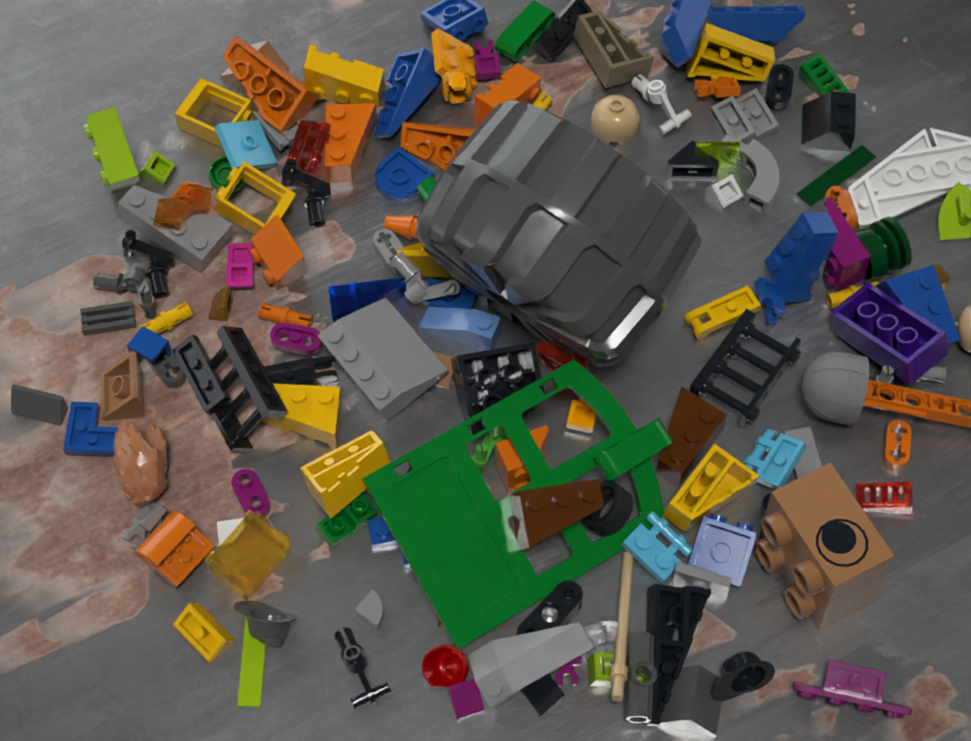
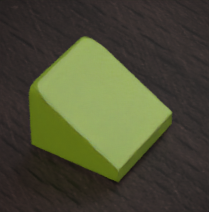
[139,150,176,185]

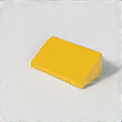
[173,603,235,663]

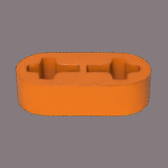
[825,186,858,229]
[883,419,911,471]

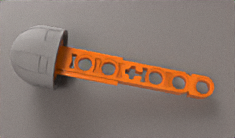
[802,352,971,428]

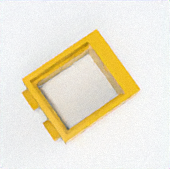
[174,78,253,148]
[214,161,296,235]

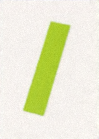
[237,617,266,707]

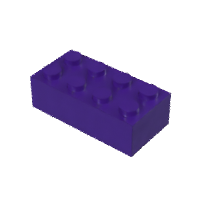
[830,282,948,385]

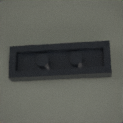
[534,0,593,61]
[172,334,231,415]

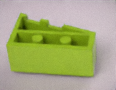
[83,106,141,192]

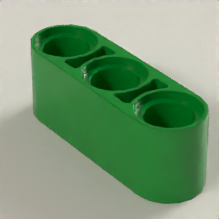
[495,1,556,62]
[594,418,673,482]

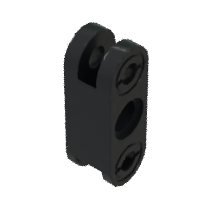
[517,580,583,635]

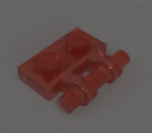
[284,120,331,173]

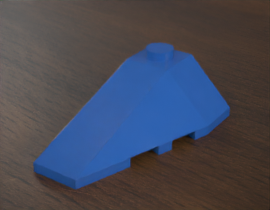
[374,48,442,139]

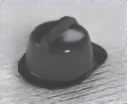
[233,601,296,647]

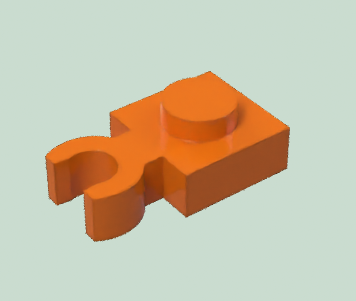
[694,77,741,99]

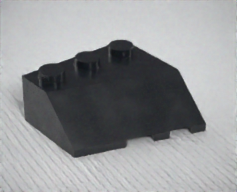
[451,342,545,435]

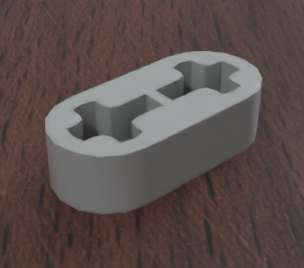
[373,229,404,274]

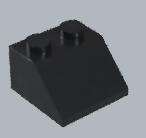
[801,92,856,152]

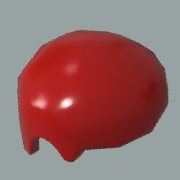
[421,645,469,689]

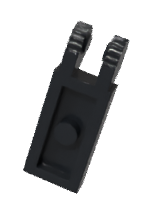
[263,356,338,385]

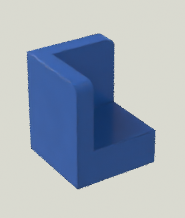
[127,326,172,362]

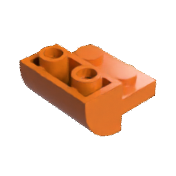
[133,511,215,588]

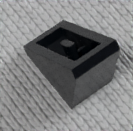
[666,140,719,180]

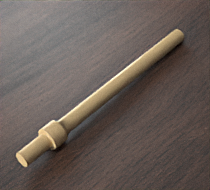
[610,551,634,702]

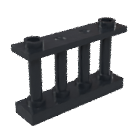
[690,309,801,430]
[211,326,288,452]

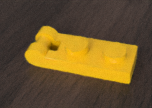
[684,285,761,340]

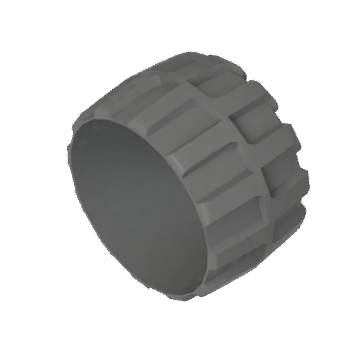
[416,100,702,367]

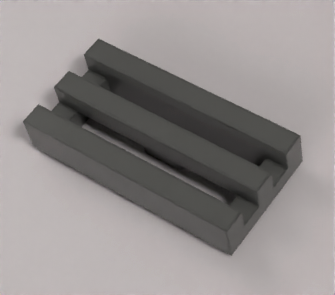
[80,301,136,335]

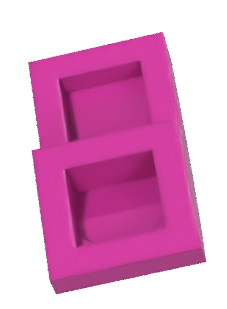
[226,243,254,289]

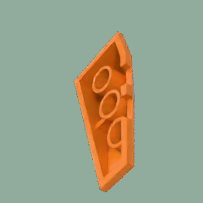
[222,36,320,132]
[400,122,476,170]

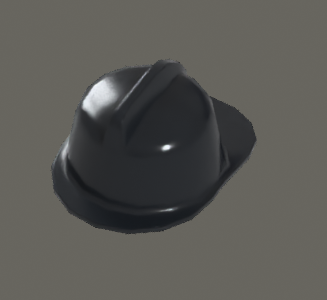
[712,651,775,701]

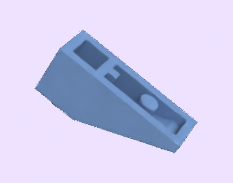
[418,307,501,351]

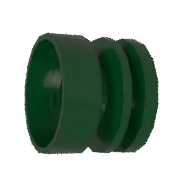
[854,216,912,283]

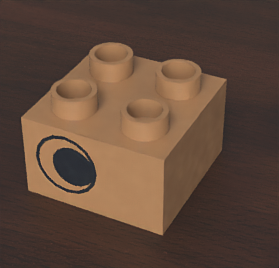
[754,462,895,631]

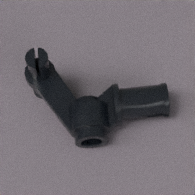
[281,159,331,228]
[122,230,173,299]
[334,627,392,709]

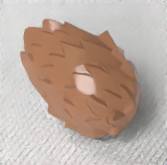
[113,420,168,507]

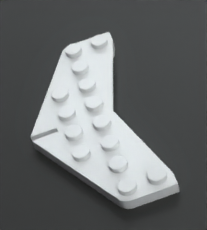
[848,128,971,229]

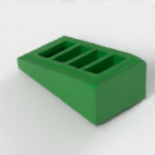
[798,53,850,96]

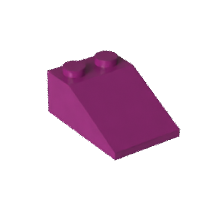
[822,197,871,292]

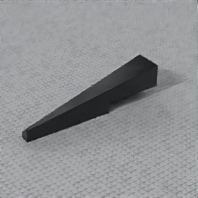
[646,584,711,726]

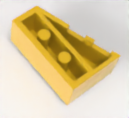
[687,23,775,81]
[303,44,385,107]
[260,384,342,449]
[300,430,390,519]

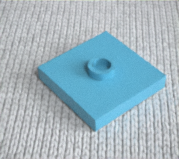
[215,120,277,169]

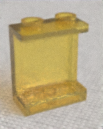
[204,510,292,601]

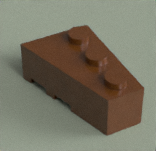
[656,386,727,488]
[509,479,604,550]

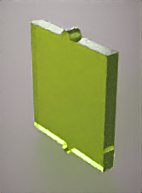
[694,142,741,170]

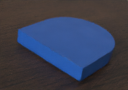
[375,146,435,201]

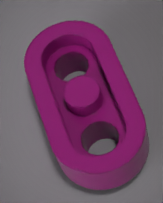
[270,323,323,356]
[231,469,271,520]

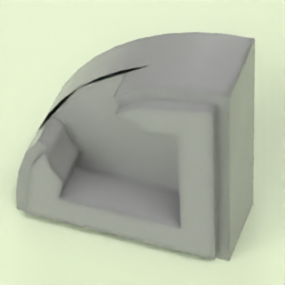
[355,589,383,629]

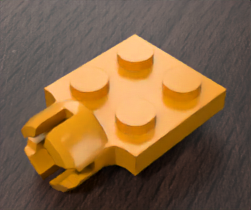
[431,28,477,104]

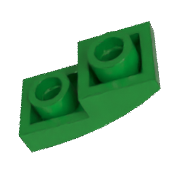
[316,493,379,549]

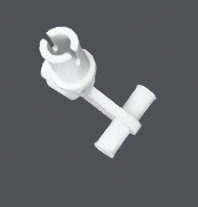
[631,74,692,135]

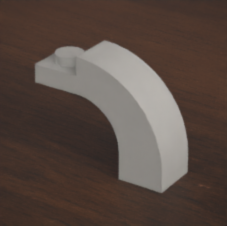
[719,135,780,217]

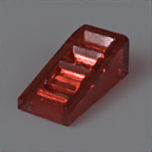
[856,481,914,514]

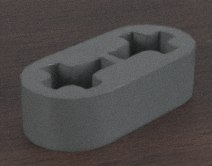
[147,353,186,389]

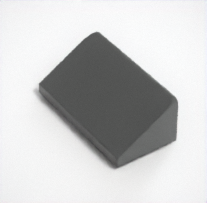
[11,384,68,426]

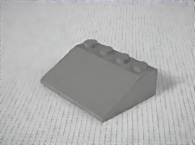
[318,297,449,422]

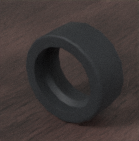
[581,480,633,536]

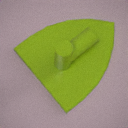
[938,182,971,241]

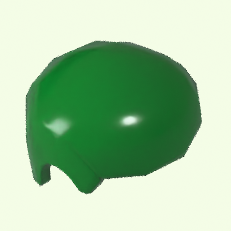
[208,156,244,193]

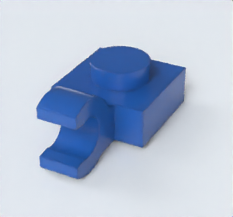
[754,277,785,325]

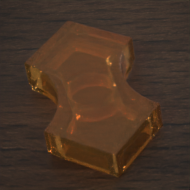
[153,183,214,230]

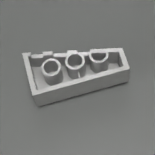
[118,185,233,273]

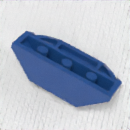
[660,0,712,68]
[707,5,806,44]

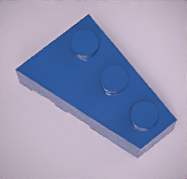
[764,212,839,303]
[875,264,961,344]

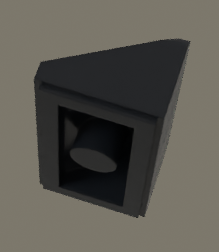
[521,674,565,717]

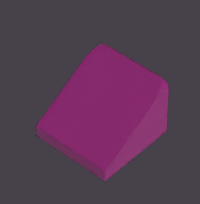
[448,679,485,720]

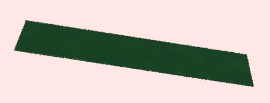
[797,145,876,206]

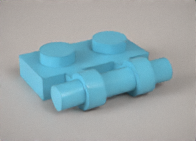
[742,429,807,490]
[621,511,693,584]

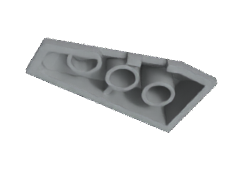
[468,622,595,708]

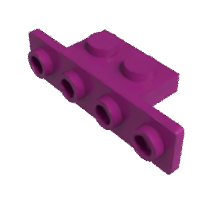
[794,659,912,718]

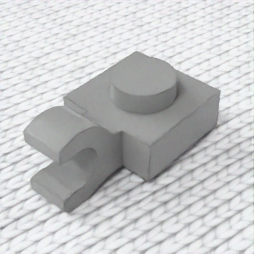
[121,502,167,549]

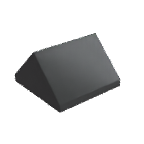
[660,665,722,737]

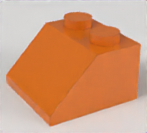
[249,215,304,291]
[495,425,549,495]

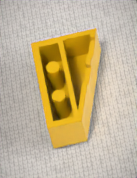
[662,444,760,532]

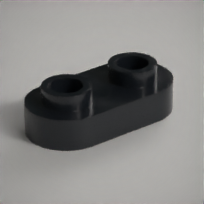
[766,64,794,109]

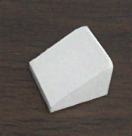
[706,174,744,209]

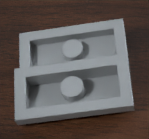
[711,88,780,144]

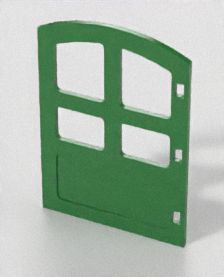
[362,360,665,649]

